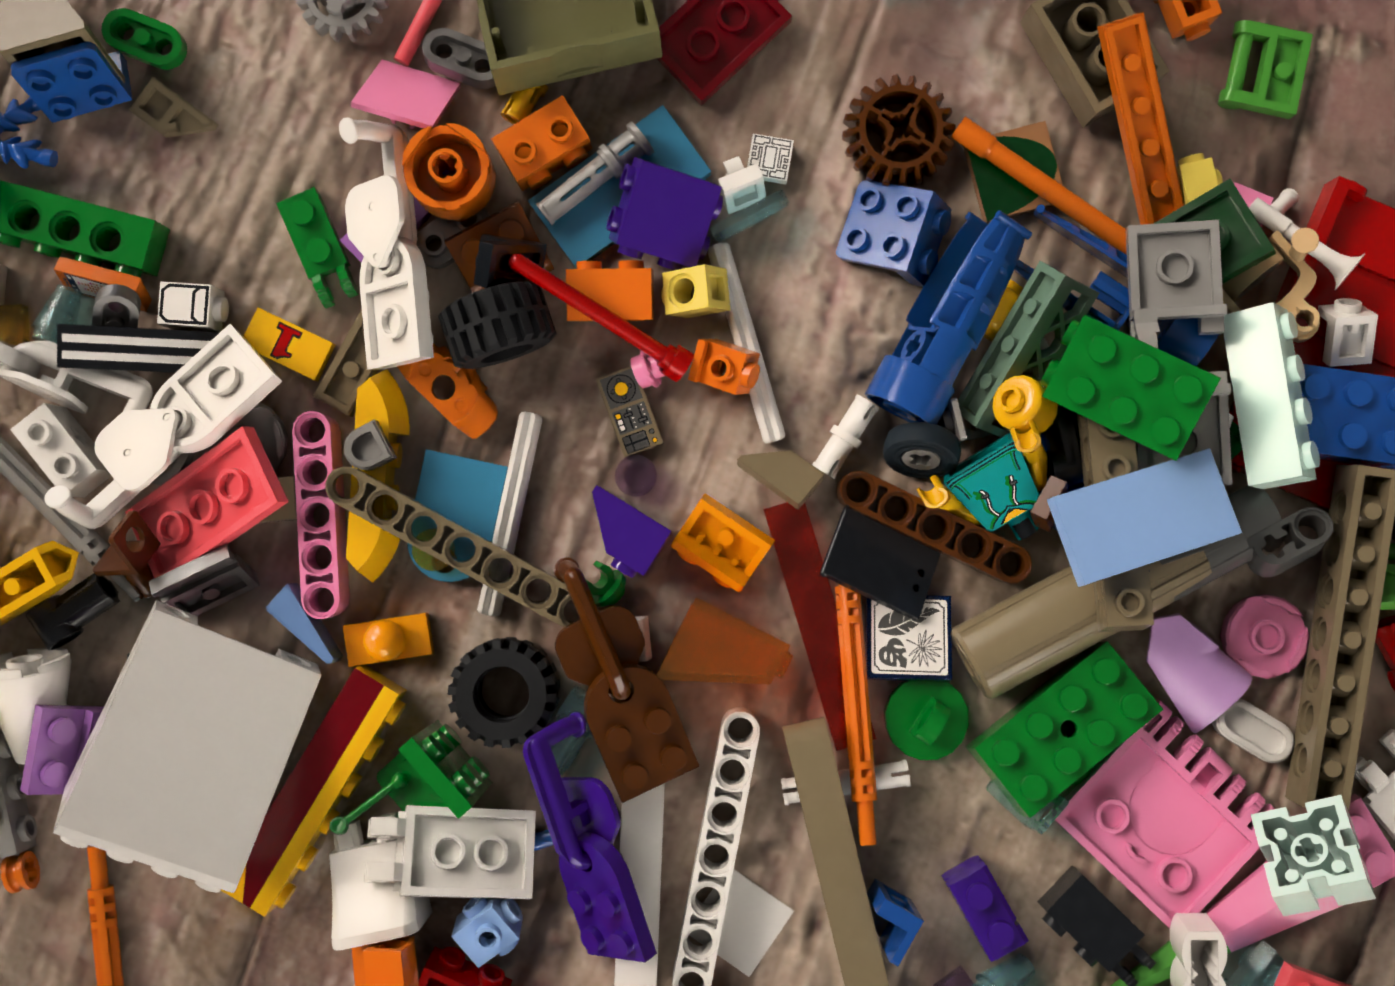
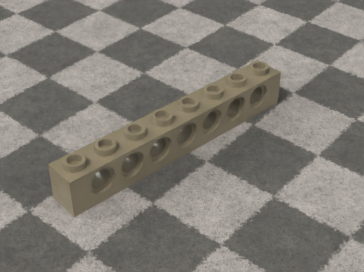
[1285,465,1395,811]

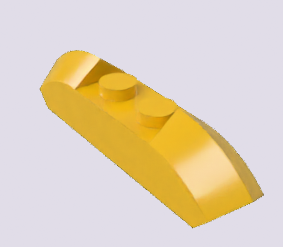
[346,369,410,583]
[0,540,79,626]

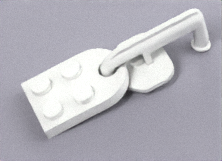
[339,117,434,370]
[44,324,282,529]
[0,341,153,414]

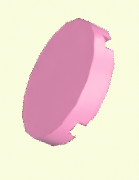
[1220,594,1309,679]

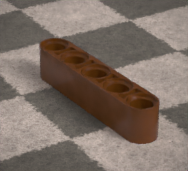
[836,471,1032,583]

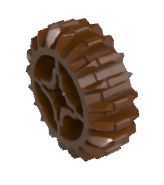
[842,74,956,186]

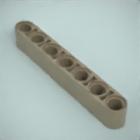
[325,467,579,627]
[782,717,889,986]

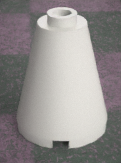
[0,647,72,764]

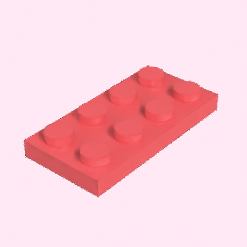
[125,426,289,578]

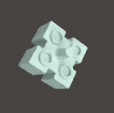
[1251,795,1376,917]

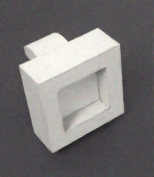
[718,156,767,215]

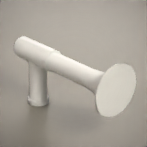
[1249,188,1365,290]

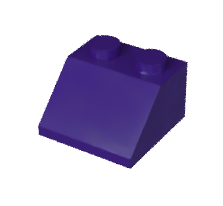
[592,485,672,578]

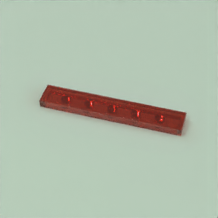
[763,502,877,751]

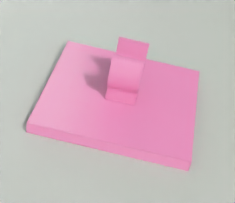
[351,59,461,129]

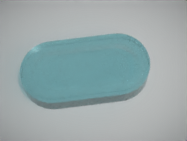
[709,189,790,243]

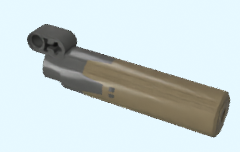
[950,485,1333,699]

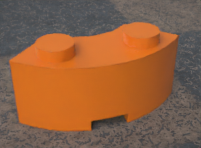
[352,936,419,986]

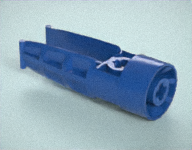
[1014,204,1219,366]
[865,210,1032,425]

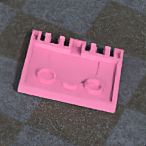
[1049,699,1275,929]

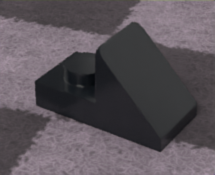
[474,234,547,288]

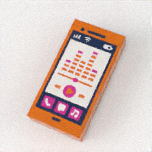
[54,257,152,312]

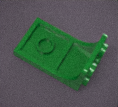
[1040,315,1221,461]
[376,720,493,819]

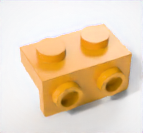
[670,493,775,592]

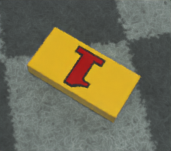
[244,307,336,382]

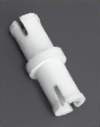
[812,394,880,479]

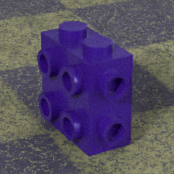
[606,157,723,270]

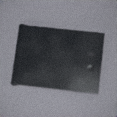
[819,506,941,621]

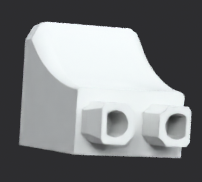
[329,811,433,951]

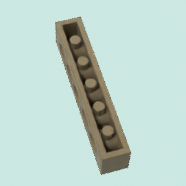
[1077,413,1154,632]

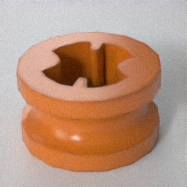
[0,851,40,894]

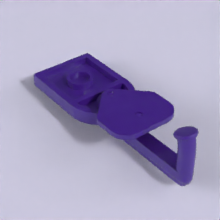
[523,712,657,963]

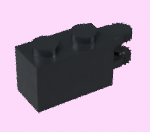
[1037,866,1156,986]

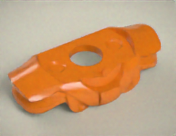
[397,343,498,439]

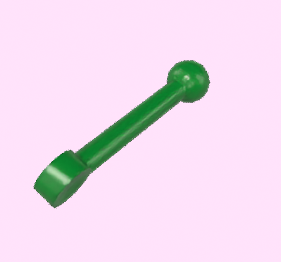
[329,772,408,835]

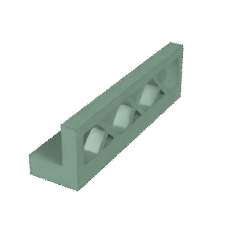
[958,261,1099,437]

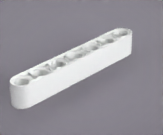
[672,707,760,986]

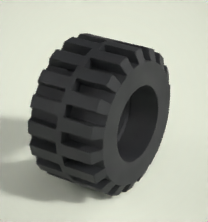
[438,281,557,369]
[448,637,560,748]

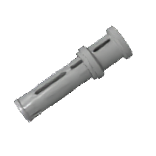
[535,121,654,225]

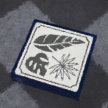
[865,595,952,682]

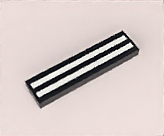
[57,323,220,373]

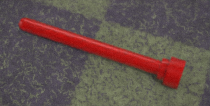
[509,254,694,382]

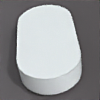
[1212,699,1294,763]

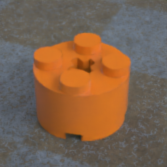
[402,123,496,222]

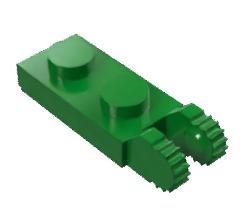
[276,187,359,309]

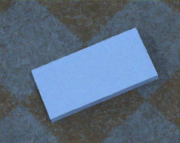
[1047,448,1242,587]

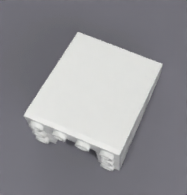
[53,600,321,893]

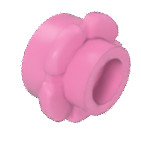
[630,350,665,389]

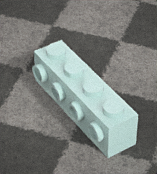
[1223,302,1320,489]

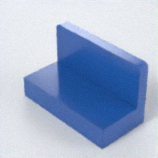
[867,879,924,967]

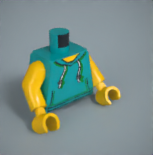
[917,420,1048,540]

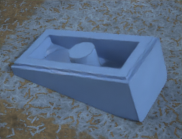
[266,583,343,664]

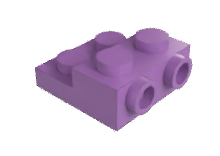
[20,705,104,795]

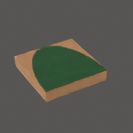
[963,121,1063,224]

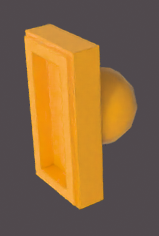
[343,612,434,667]

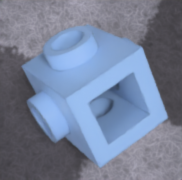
[451,898,523,968]

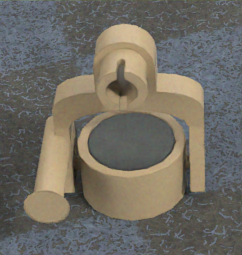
[1222,227,1320,343]

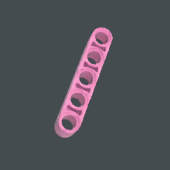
[292,411,350,619]

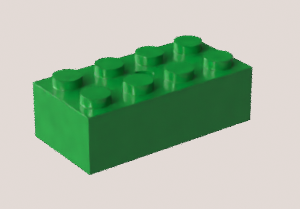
[965,641,1163,818]

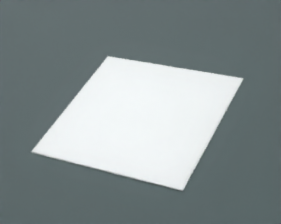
[689,869,794,977]

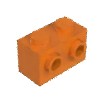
[491,95,592,191]
[566,260,654,322]

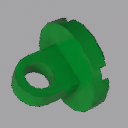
[884,676,969,760]

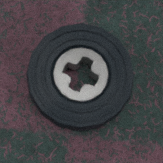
[883,422,961,479]

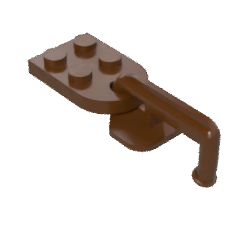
[554,557,700,803]

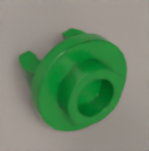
[586,561,626,607]

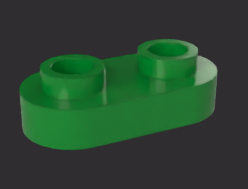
[101,8,187,70]

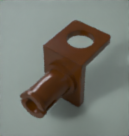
[92,511,161,599]

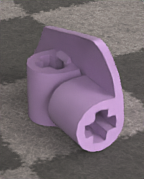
[1146,613,1252,733]

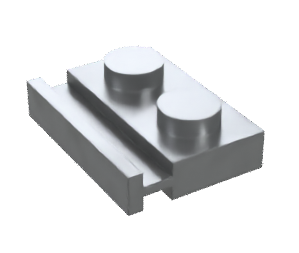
[149,544,260,616]

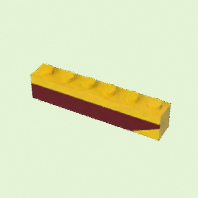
[221,665,407,917]

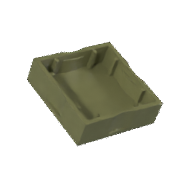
[477,0,662,95]

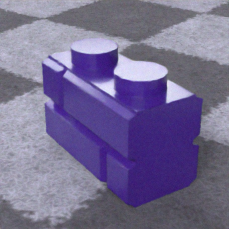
[941,855,1029,962]

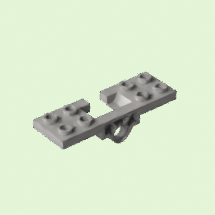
[1126,220,1232,485]

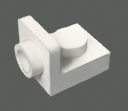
[1318,298,1378,367]

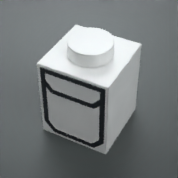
[157,281,229,332]

